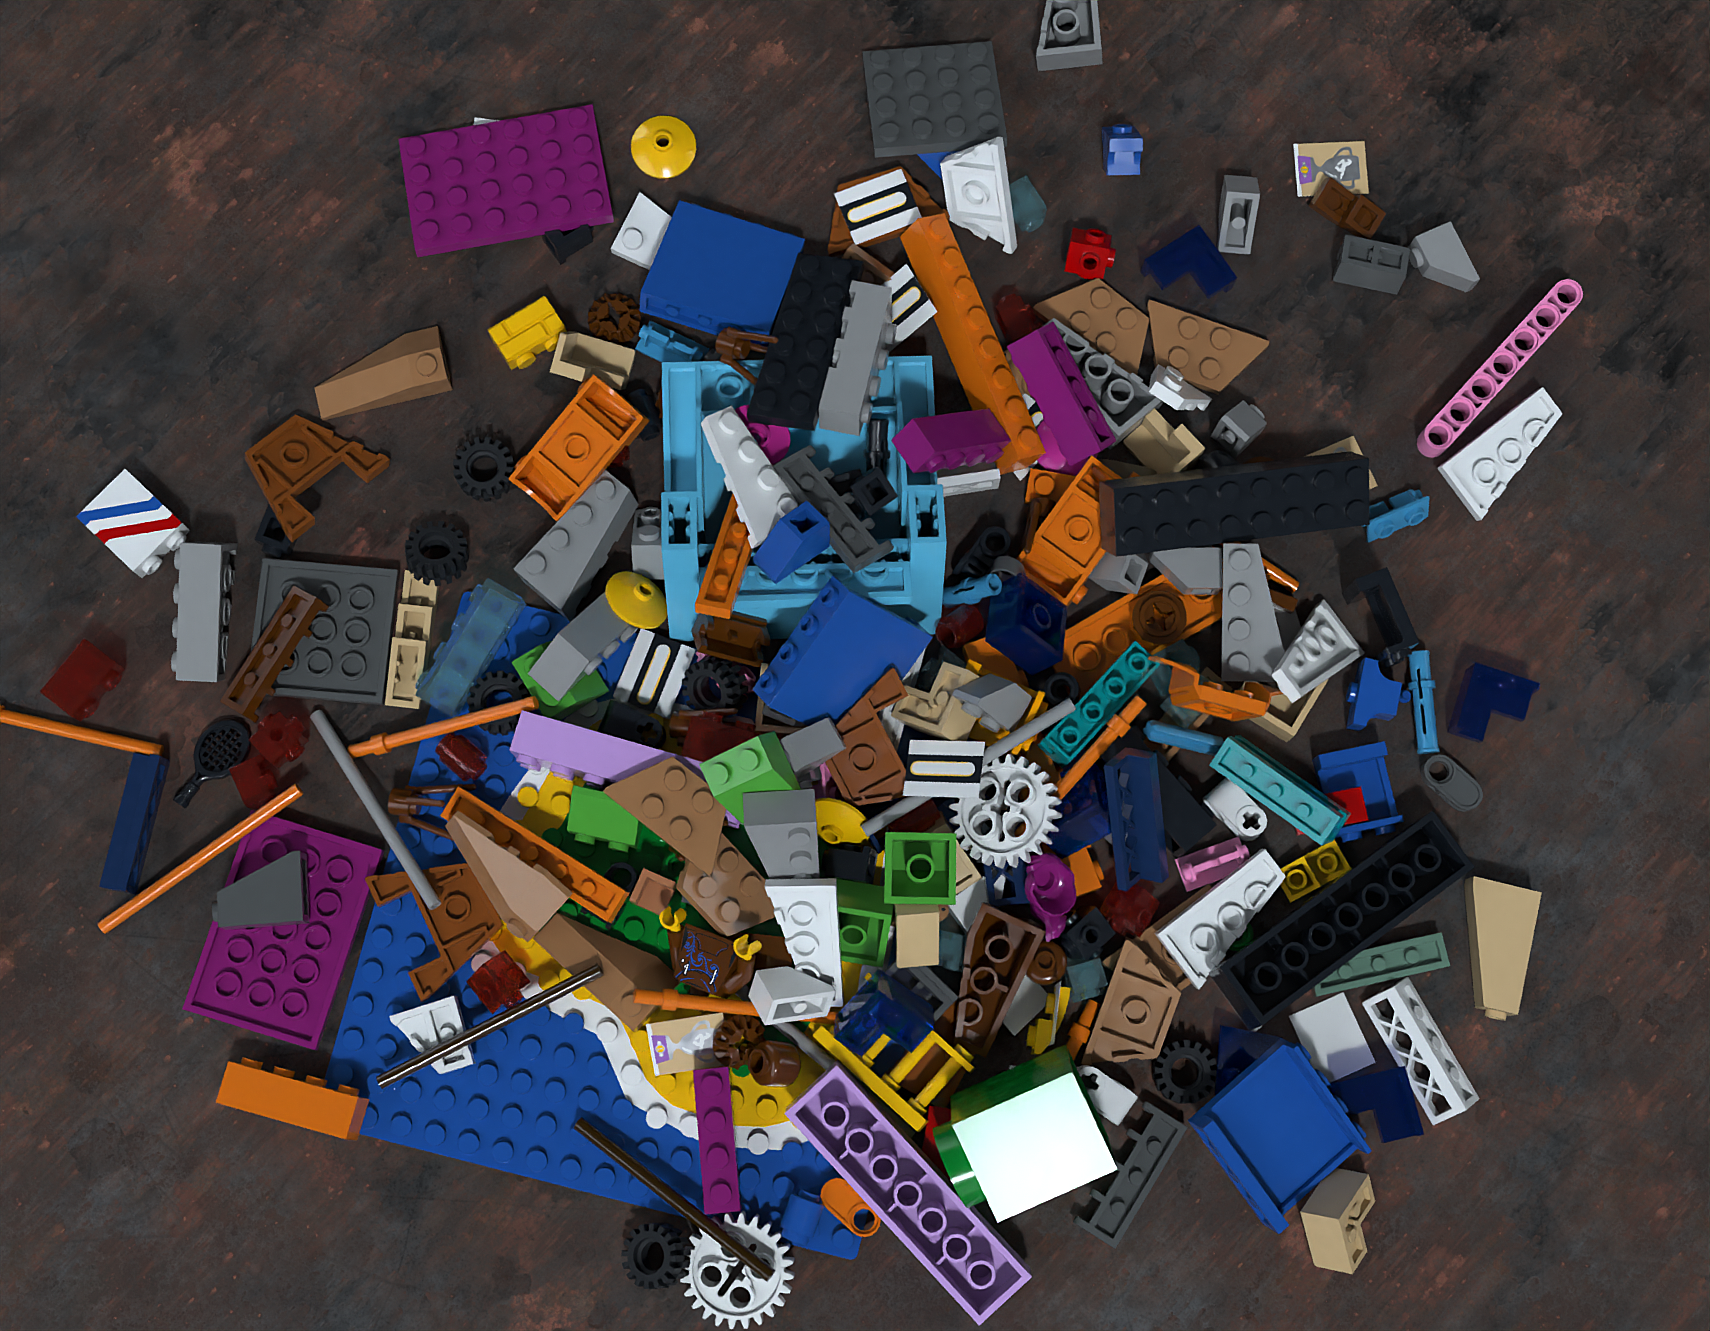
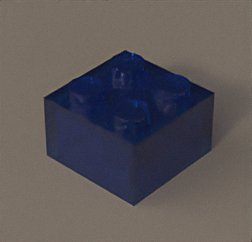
[985,572,1068,675]

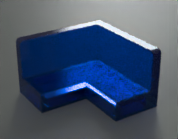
[1140,225,1238,299]
[1447,662,1540,743]
[1047,763,1111,859]
[834,968,934,1057]
[1330,1066,1424,1143]

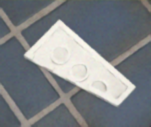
[611,192,672,270]
[1437,387,1563,521]
[701,406,799,549]
[1271,599,1364,703]
[1154,849,1286,990]
[764,878,844,1007]

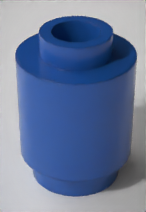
[780,1189,824,1245]

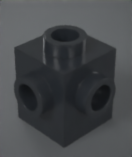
[1057,905,1116,960]

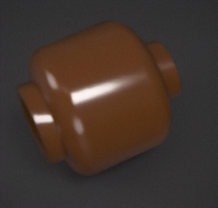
[1025,940,1067,986]
[748,1040,801,1087]

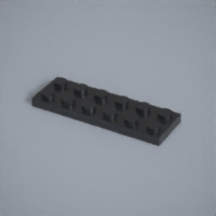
[747,253,864,431]

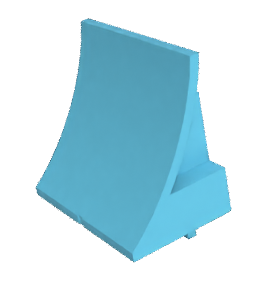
[661,356,947,642]

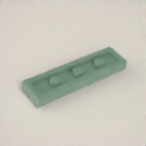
[1312,932,1450,997]

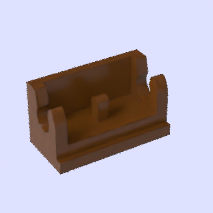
[691,611,770,668]

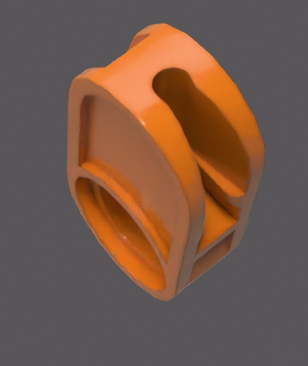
[820,1178,881,1237]

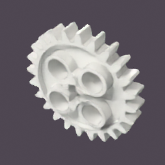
[949,754,1062,869]
[680,1211,795,1329]

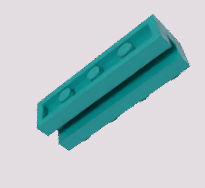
[1037,641,1160,769]
[1209,735,1351,846]

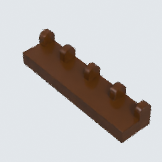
[220,586,329,723]

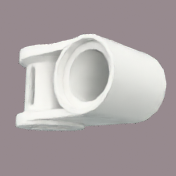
[1203,778,1267,841]
[1076,1065,1138,1126]

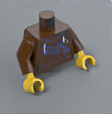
[659,906,762,1013]

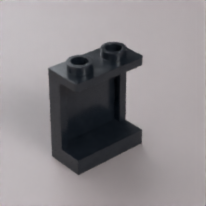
[1342,567,1420,668]

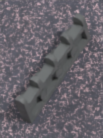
[773,445,894,573]
[1073,1101,1188,1249]

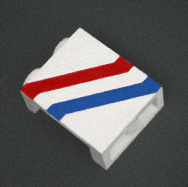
[76,469,190,578]

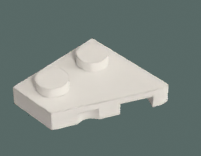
[1149,364,1212,411]
[389,996,476,1074]

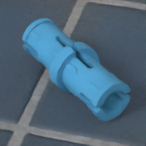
[942,573,1002,608]

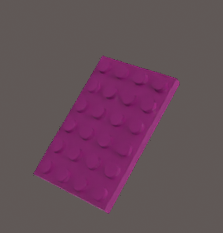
[398,104,614,257]
[182,810,384,1051]

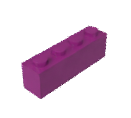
[1007,322,1116,466]
[891,409,1011,473]
[693,1067,742,1214]

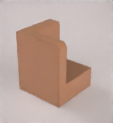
[629,868,677,916]

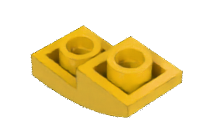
[1280,839,1351,903]
[1026,986,1071,1055]

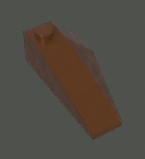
[953,902,1046,1058]

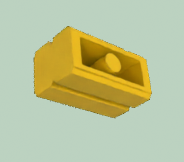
[488,296,567,370]

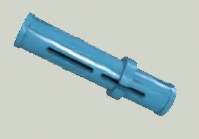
[1408,650,1440,754]

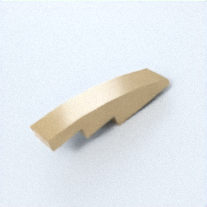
[385,570,439,709]

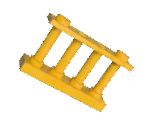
[812,972,975,1132]

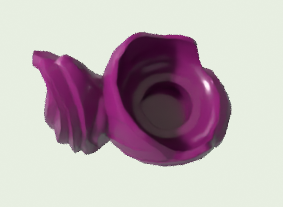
[1025,853,1076,942]

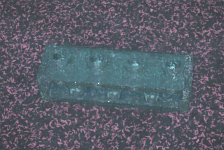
[415,578,526,718]

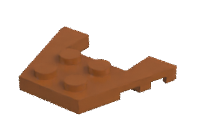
[245,414,390,542]
[825,667,909,806]
[365,863,504,1002]

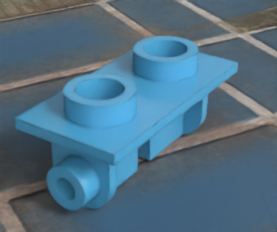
[635,321,709,362]
[1362,489,1430,542]

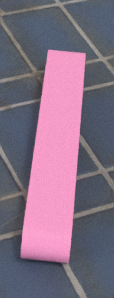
[1417,279,1583,458]

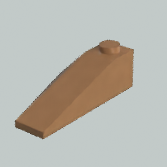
[315,326,453,421]
[445,811,573,942]
[533,913,681,1032]

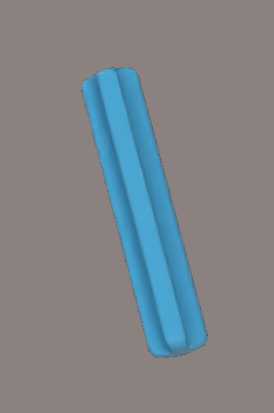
[1143,720,1225,756]

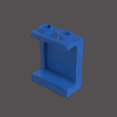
[1312,741,1404,843]

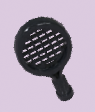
[173,719,252,809]

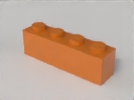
[216,1057,369,1140]

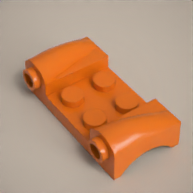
[508,374,650,521]
[1017,455,1122,607]

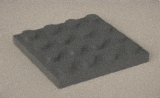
[862,41,1007,158]
[251,558,400,705]

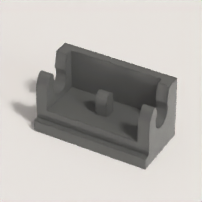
[1333,234,1410,295]
[882,959,959,1026]

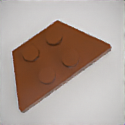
[828,166,950,257]

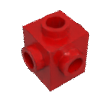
[1064,228,1116,279]

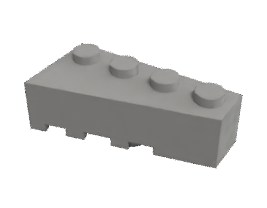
[1036,0,1103,71]
[819,280,897,436]
[514,470,639,622]
[171,541,238,682]
[1221,543,1284,682]
[528,571,638,702]
[743,789,820,879]

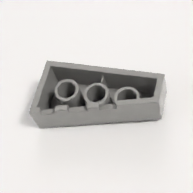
[1044,318,1163,450]

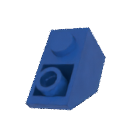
[753,501,830,584]

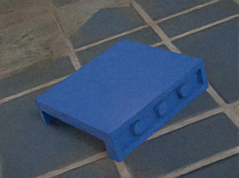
[639,200,805,347]
[753,575,933,726]
[1188,1038,1372,1234]

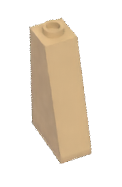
[1464,876,1542,1021]

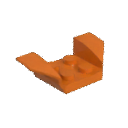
[1148,656,1283,721]

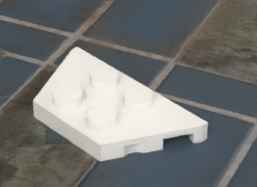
[940,137,1017,254]

